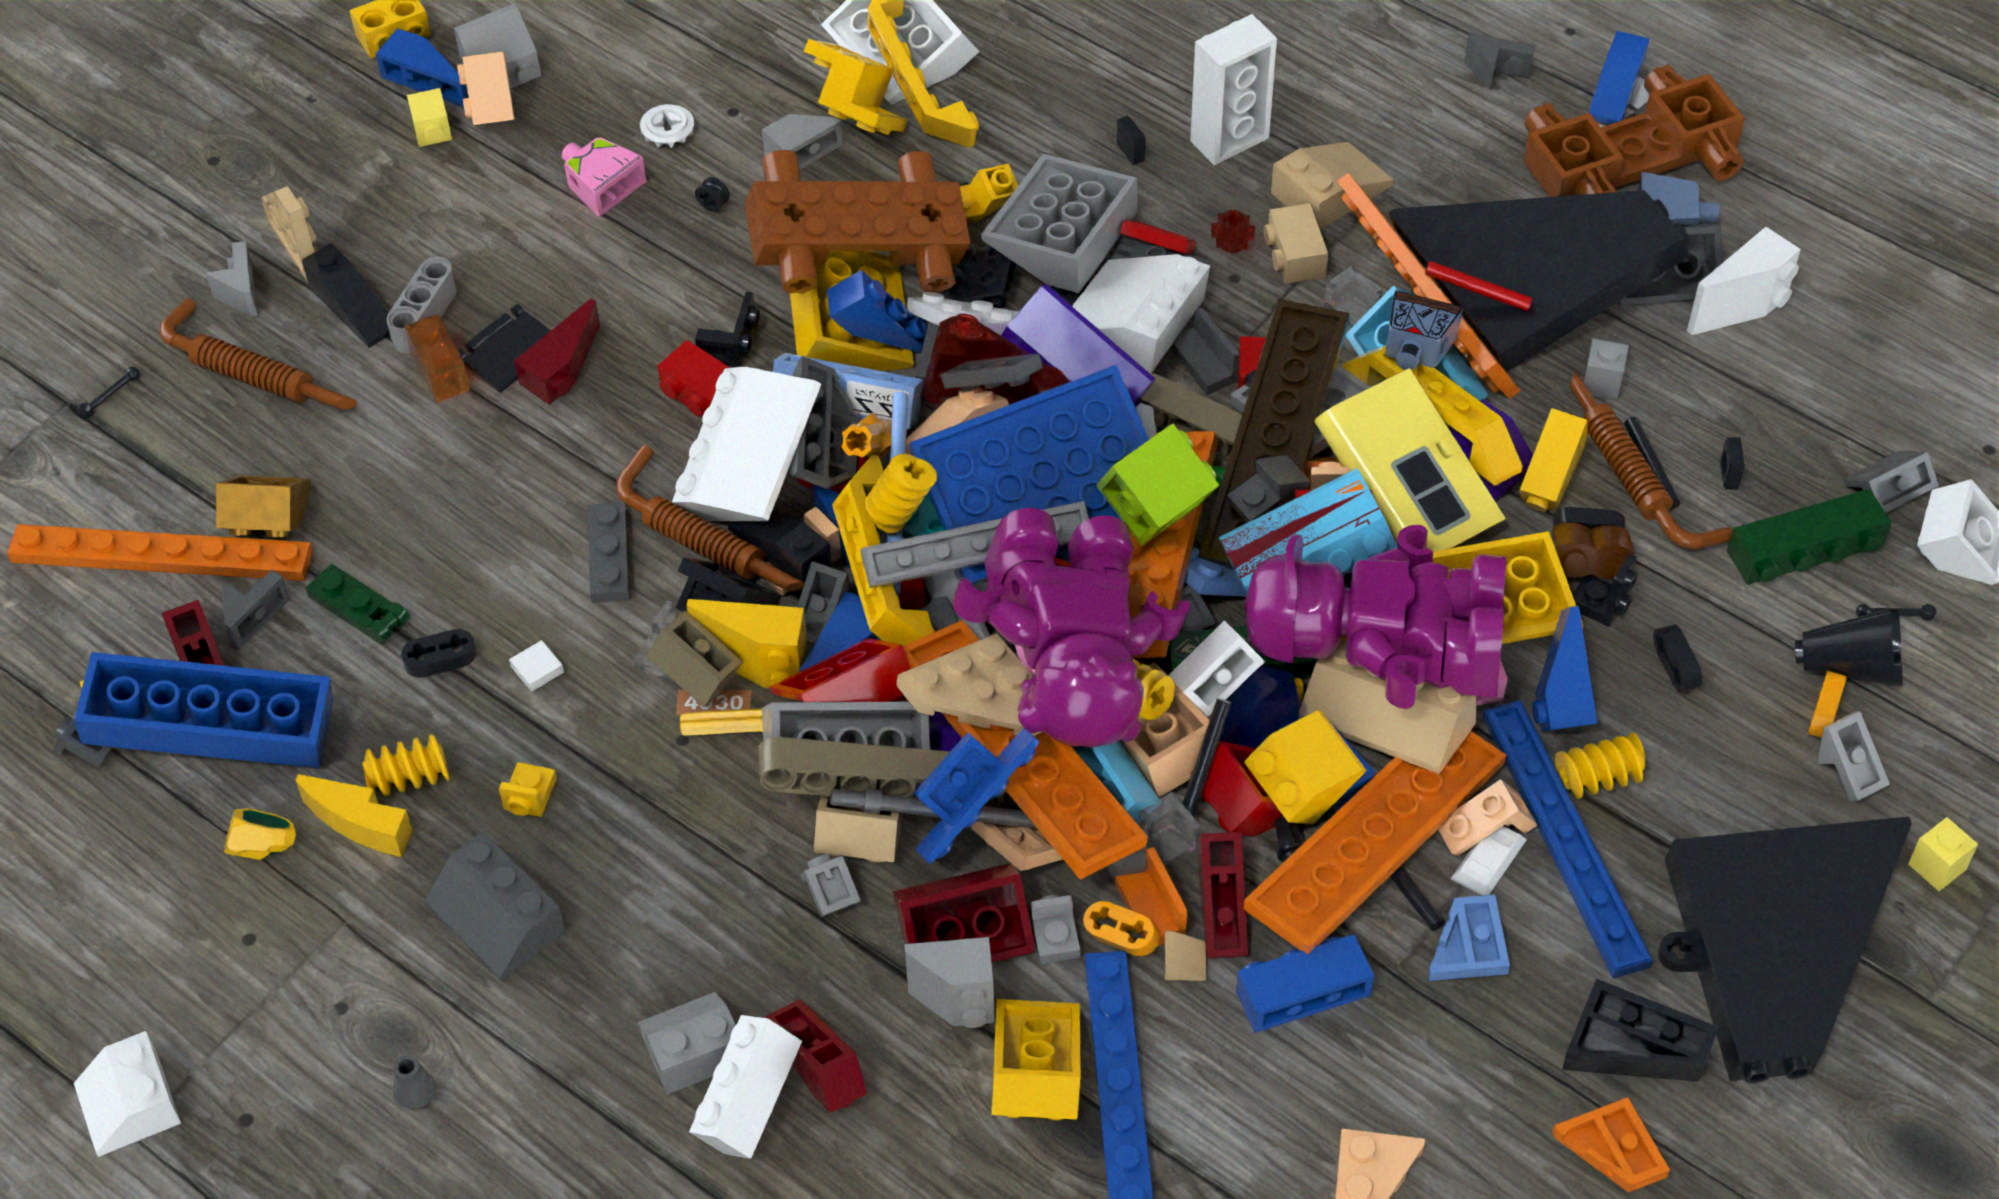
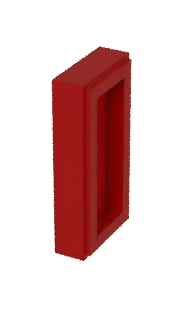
[1120,220,1197,254]

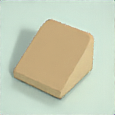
[1164,931,1206,981]

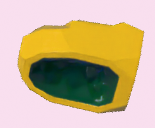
[224,808,296,860]

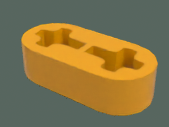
[1808,670,1847,738]
[1083,901,1160,957]

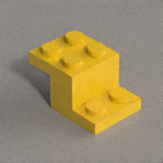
[804,39,908,135]

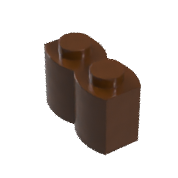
[1551,523,1634,579]

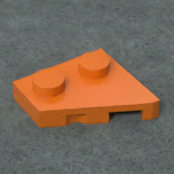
[1552,1097,1670,1193]

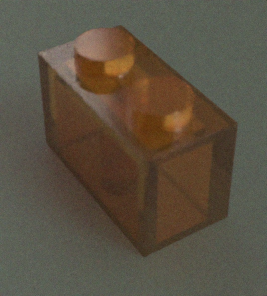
[404,314,470,403]

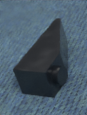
[302,243,390,348]
[728,510,832,591]

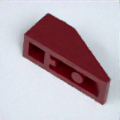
[514,298,600,405]
[161,599,224,666]
[1197,832,1248,958]
[764,999,867,1113]

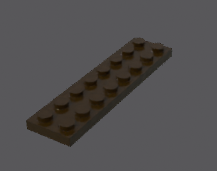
[1199,299,1350,570]

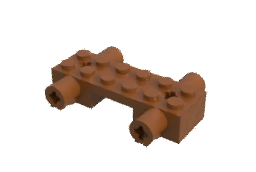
[1524,64,1745,197]
[744,150,970,294]

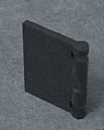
[453,304,551,393]

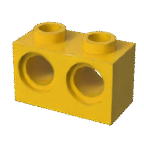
[349,0,431,58]

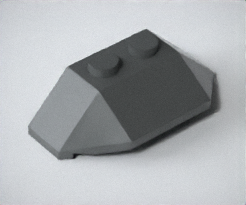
[787,356,858,489]

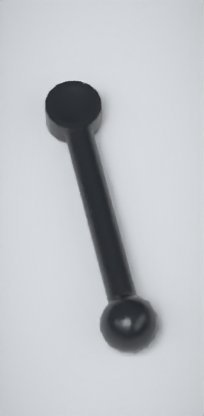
[77,367,140,419]
[1856,604,1937,621]

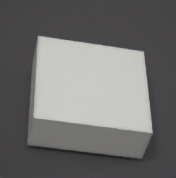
[509,640,564,692]

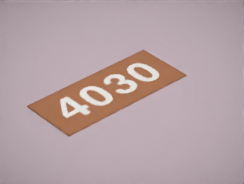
[676,690,752,716]

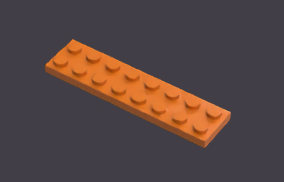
[1337,173,1521,399]
[1128,431,1218,658]
[903,620,1148,880]
[1243,731,1507,954]

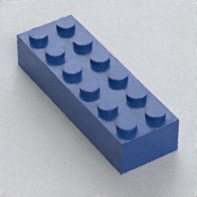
[74,652,334,768]

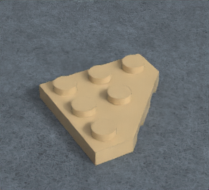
[261,186,318,283]
[896,633,1042,736]

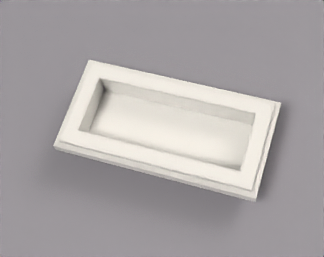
[1451,826,1527,896]

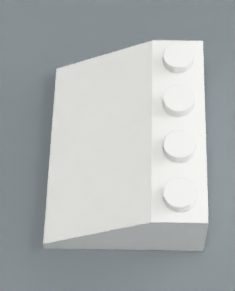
[821,0,979,105]
[1072,254,1210,374]
[672,367,821,521]

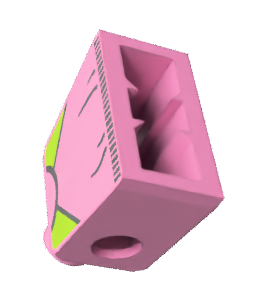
[562,137,647,217]

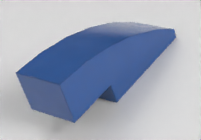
[1588,31,1650,125]

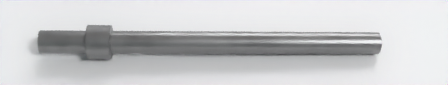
[830,788,1037,829]

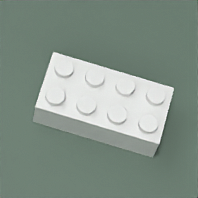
[1190,14,1277,165]

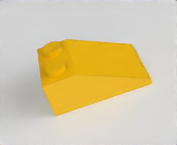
[687,599,809,688]
[991,999,1081,1120]

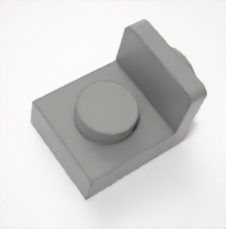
[800,853,861,918]
[1031,895,1081,964]

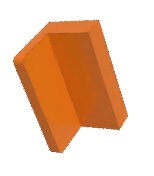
[1115,847,1187,946]

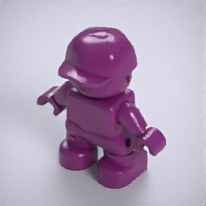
[1245,525,1506,709]

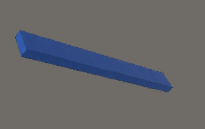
[1483,700,1653,979]

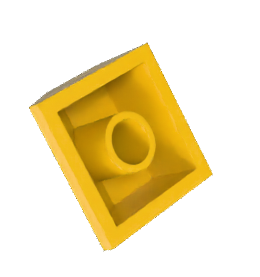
[1244,710,1367,824]

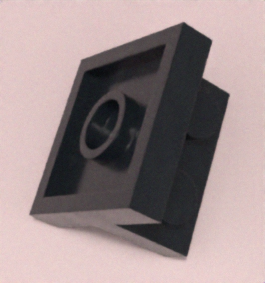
[675,557,778,612]

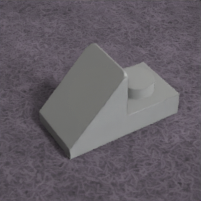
[206,241,258,317]
[1818,711,1890,801]

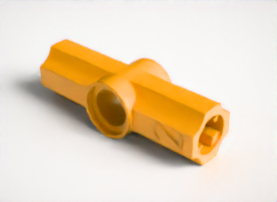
[841,412,892,458]

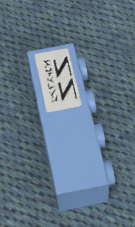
[773,353,924,429]

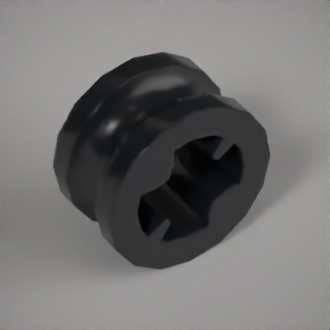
[695,177,730,212]

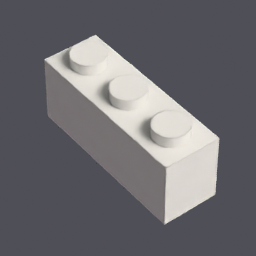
[689,1015,802,1159]

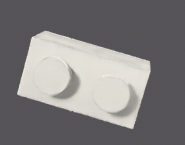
[1168,621,1265,717]

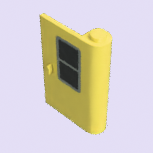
[1314,368,1506,551]

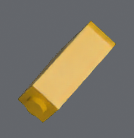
[1520,408,1588,512]

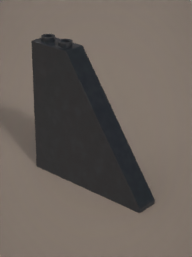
[1388,190,1689,372]
[1665,816,1912,1083]

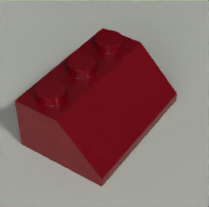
[892,863,1036,963]

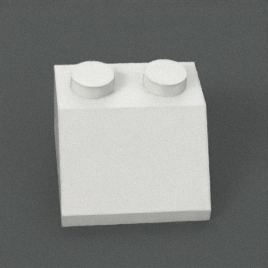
[1917,479,1999,585]
[74,1031,181,1157]

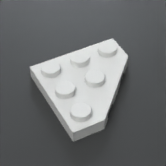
[907,292,1019,337]

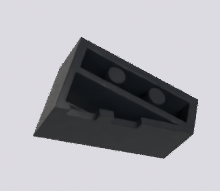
[1562,979,1719,1082]

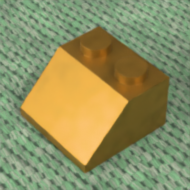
[216,475,311,537]

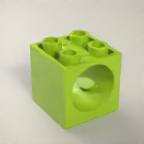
[1096,423,1219,547]

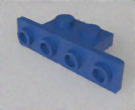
[914,728,1040,864]

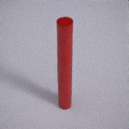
[1425,261,1532,311]

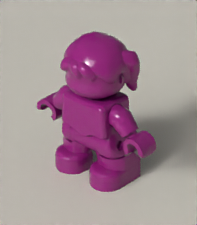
[953,508,1190,747]

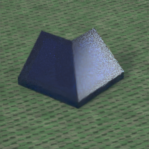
[1220,665,1299,748]

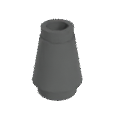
[393,1055,436,1110]

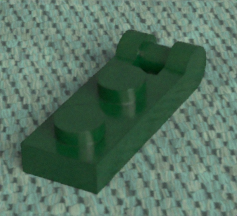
[305,564,410,644]

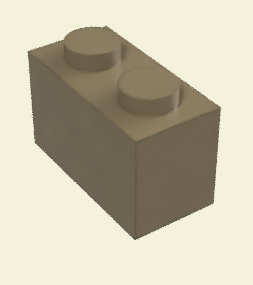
[646,611,743,707]

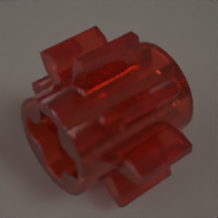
[1211,210,1255,253]

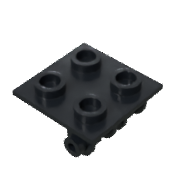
[943,246,1017,308]

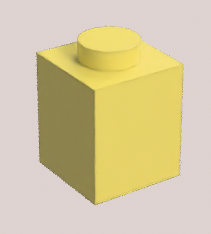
[407,88,452,147]
[1908,817,1978,891]

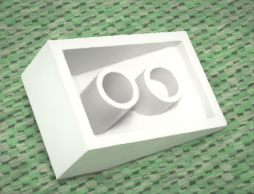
[1687,227,1801,335]

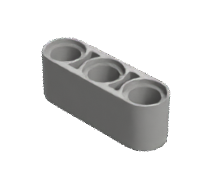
[386,256,457,354]

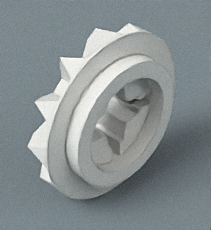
[640,104,694,148]

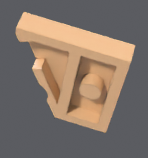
[971,822,1063,871]
[1335,1129,1425,1199]

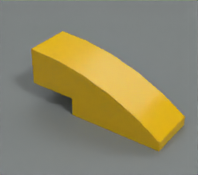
[295,774,413,857]

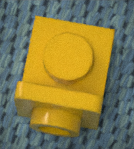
[499,762,557,817]

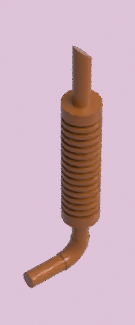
[159,298,357,410]
[1569,371,1732,549]
[616,444,805,591]

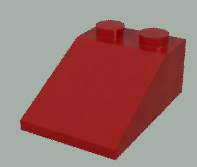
[769,638,910,702]

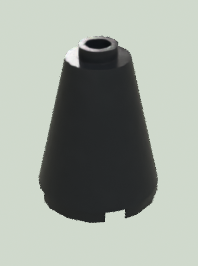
[1795,608,1903,687]

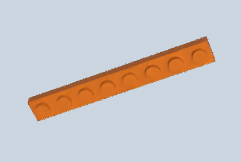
[7,524,313,581]

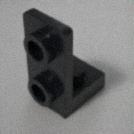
[695,292,760,367]
[1573,553,1639,627]

